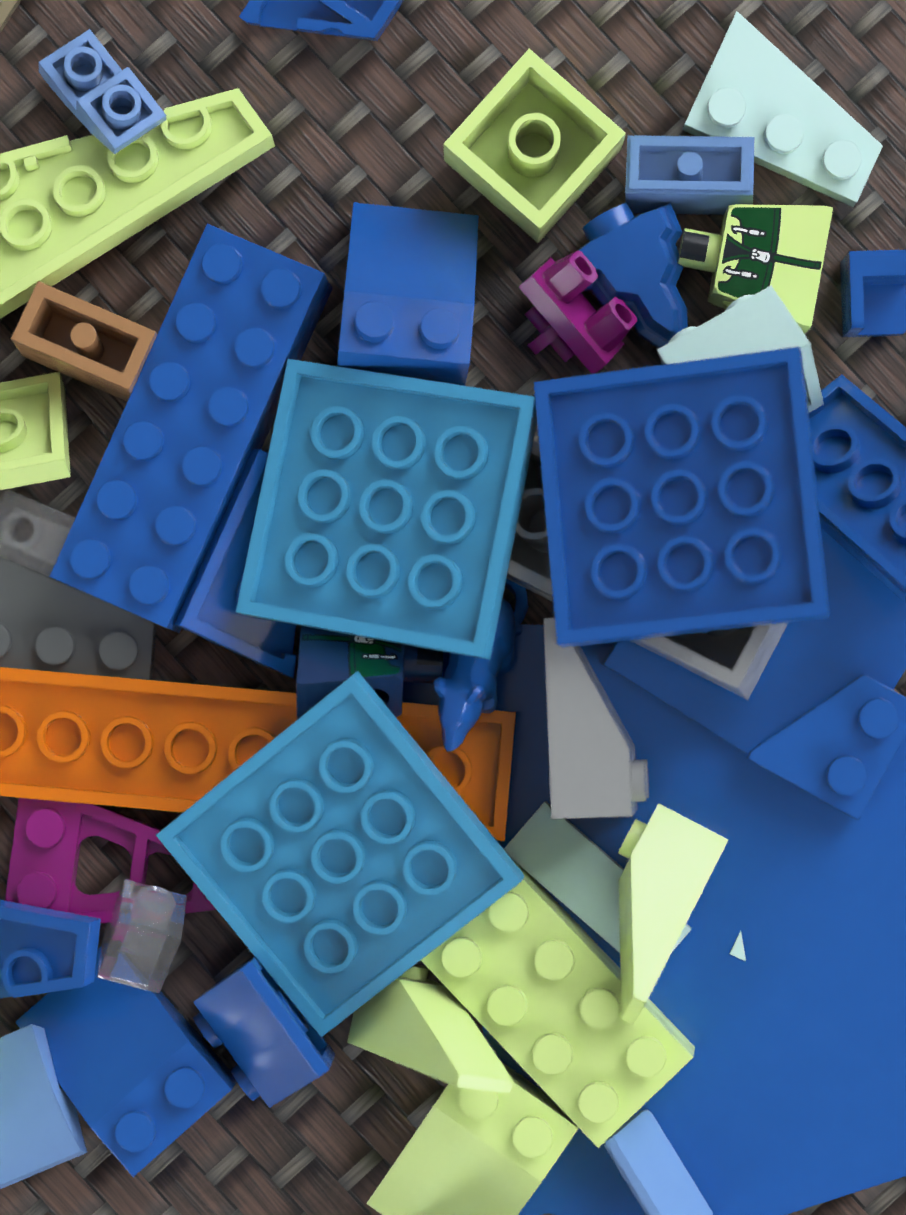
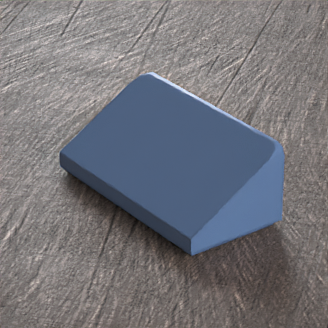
[625,135,755,215]
[604,1109,713,1215]

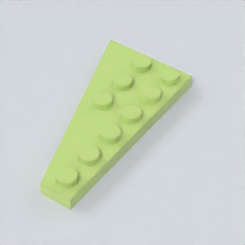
[0,88,275,319]

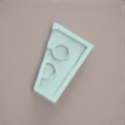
[682,11,883,207]

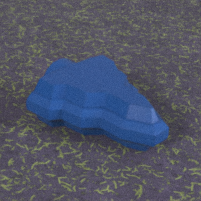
[578,203,688,349]

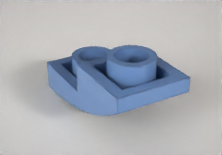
[38,29,167,154]

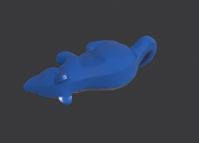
[434,579,528,752]

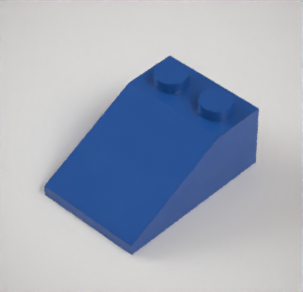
[337,202,479,386]
[16,936,237,1177]

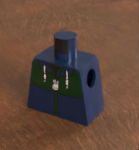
[296,626,443,719]

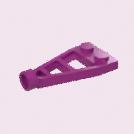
[5,798,216,923]

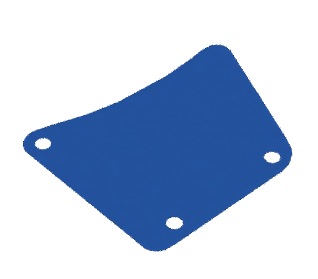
[403,624,906,1215]

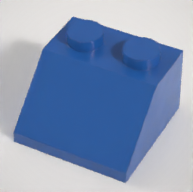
[193,956,335,1108]

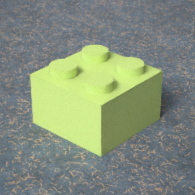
[443,49,626,243]

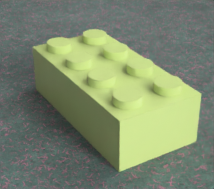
[421,862,695,1148]

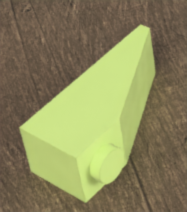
[618,803,728,1025]
[347,964,513,1094]

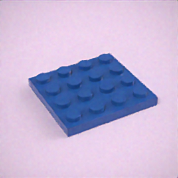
[534,347,830,648]

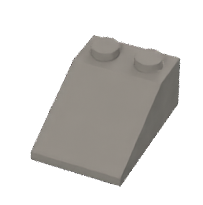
[544,618,649,819]

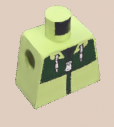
[678,204,833,334]

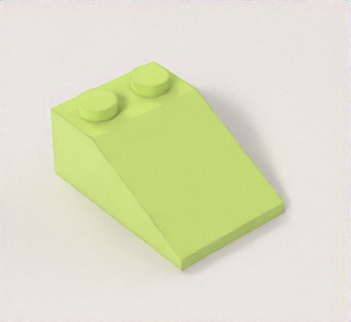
[366,1061,579,1215]

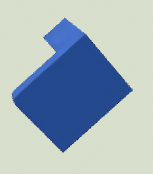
[840,250,906,337]

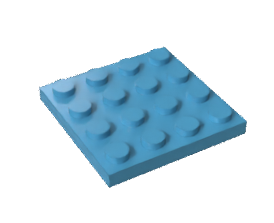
[236,359,537,660]
[156,671,525,1037]

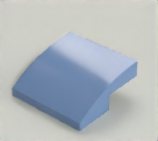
[0,1024,87,1189]

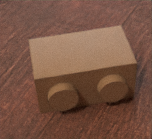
[11,281,157,402]

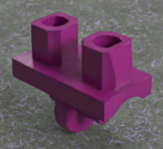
[519,250,637,374]

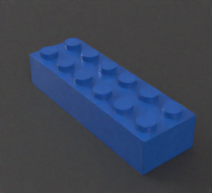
[49,224,333,633]

